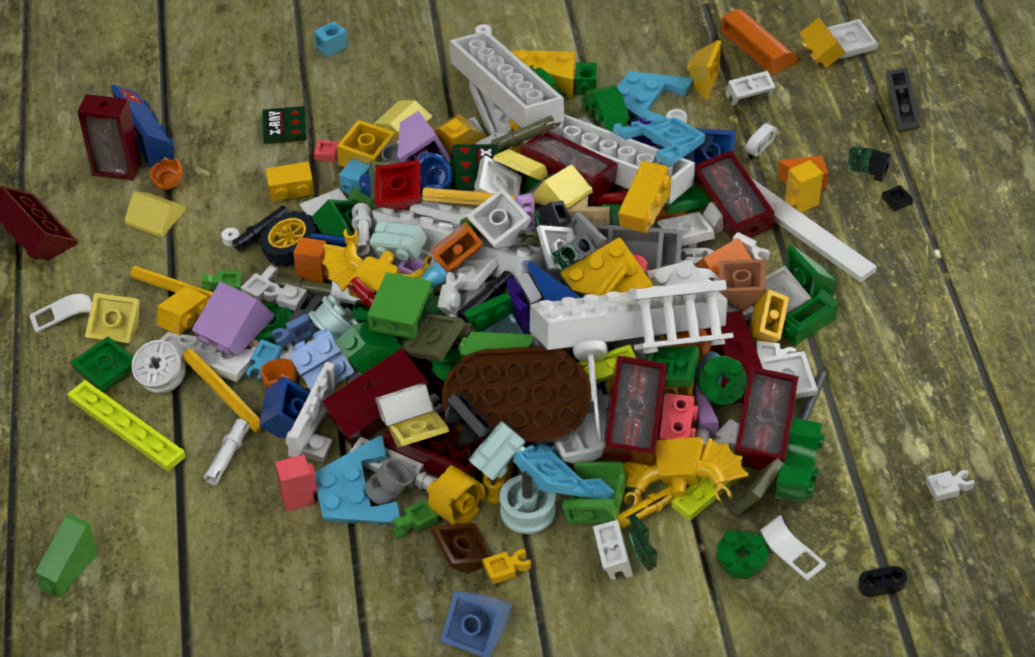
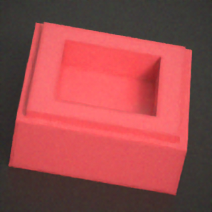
[313,140,339,162]

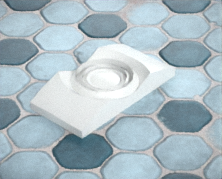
[554,408,624,463]

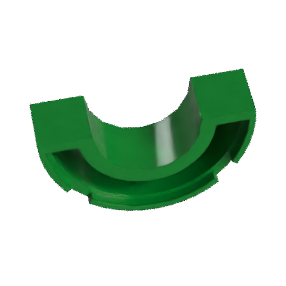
[581,85,633,139]
[775,418,826,504]

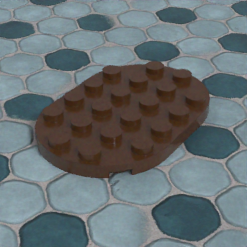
[442,346,591,445]

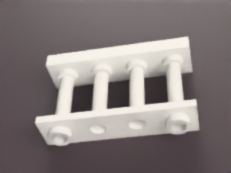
[627,280,733,354]

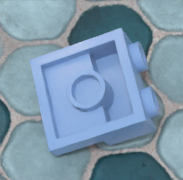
[289,329,357,390]

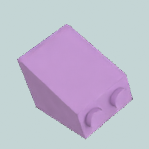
[397,111,451,163]
[192,281,275,356]

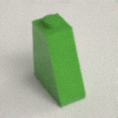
[458,332,534,359]
[35,513,98,598]

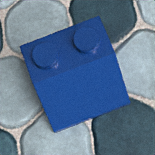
[259,376,316,438]

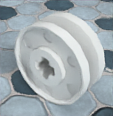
[132,340,186,394]

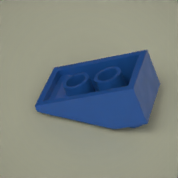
[521,260,581,302]

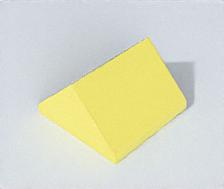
[533,164,593,209]
[124,191,186,238]

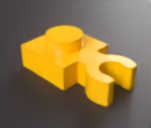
[482,549,531,585]

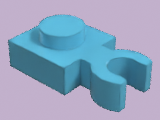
[246,339,283,383]

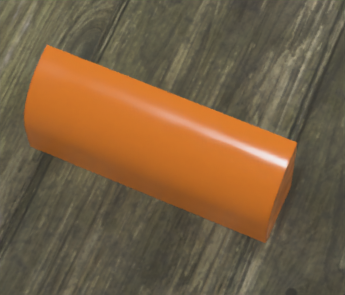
[721,9,798,75]

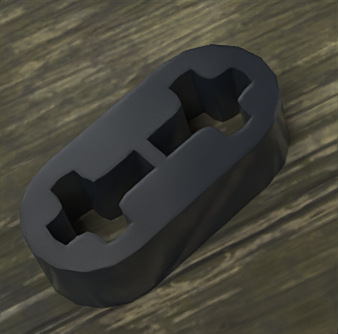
[858,566,907,597]

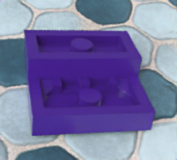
[507,277,531,335]

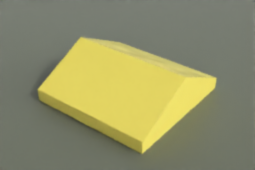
[373,100,433,139]
[493,149,548,181]
[85,293,140,344]
[388,409,449,448]

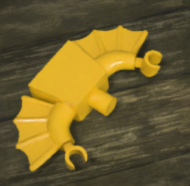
[322,229,442,299]
[623,437,748,506]

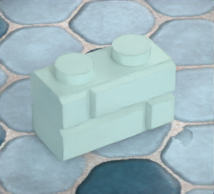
[370,221,427,261]
[469,421,525,480]

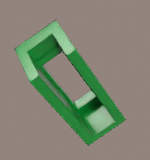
[782,288,839,346]

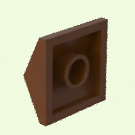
[430,523,492,574]

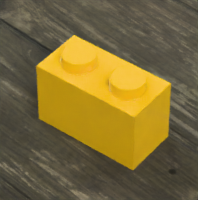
[800,17,846,68]
[785,160,823,213]
[265,162,314,202]
[157,286,208,335]
[749,289,789,343]

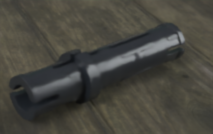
[232,205,290,252]
[456,270,515,324]

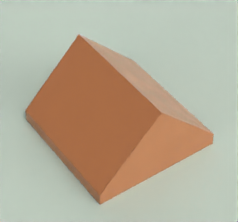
[718,259,766,312]

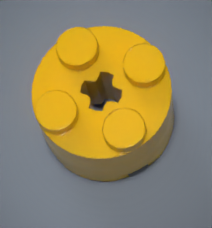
[427,465,485,524]

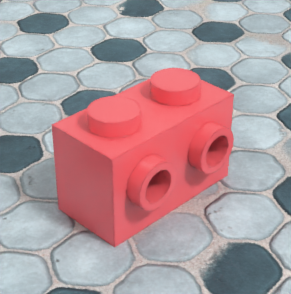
[659,393,698,440]
[275,455,317,511]

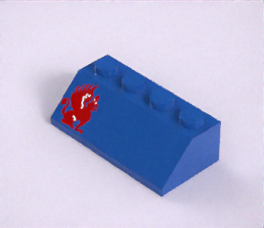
[111,84,175,168]

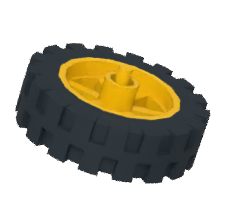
[259,211,320,266]

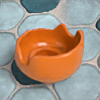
[150,158,183,190]
[260,358,297,388]

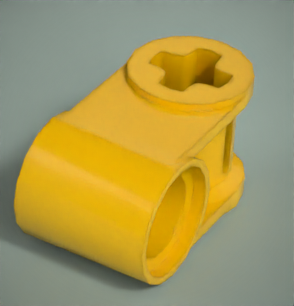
[483,459,514,504]

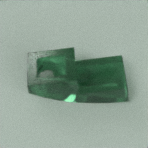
[629,513,657,571]

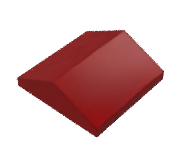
[375,160,421,210]

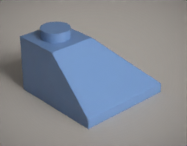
[440,591,512,657]

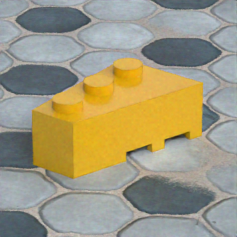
[512,50,575,98]
[618,160,671,233]

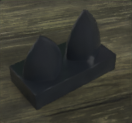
[445,393,493,446]

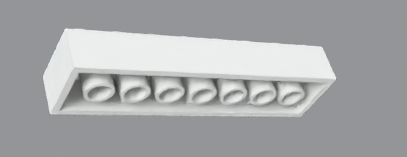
[449,31,564,128]
[524,114,695,204]
[370,206,547,277]
[530,280,727,350]

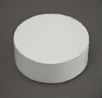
[666,109,687,123]

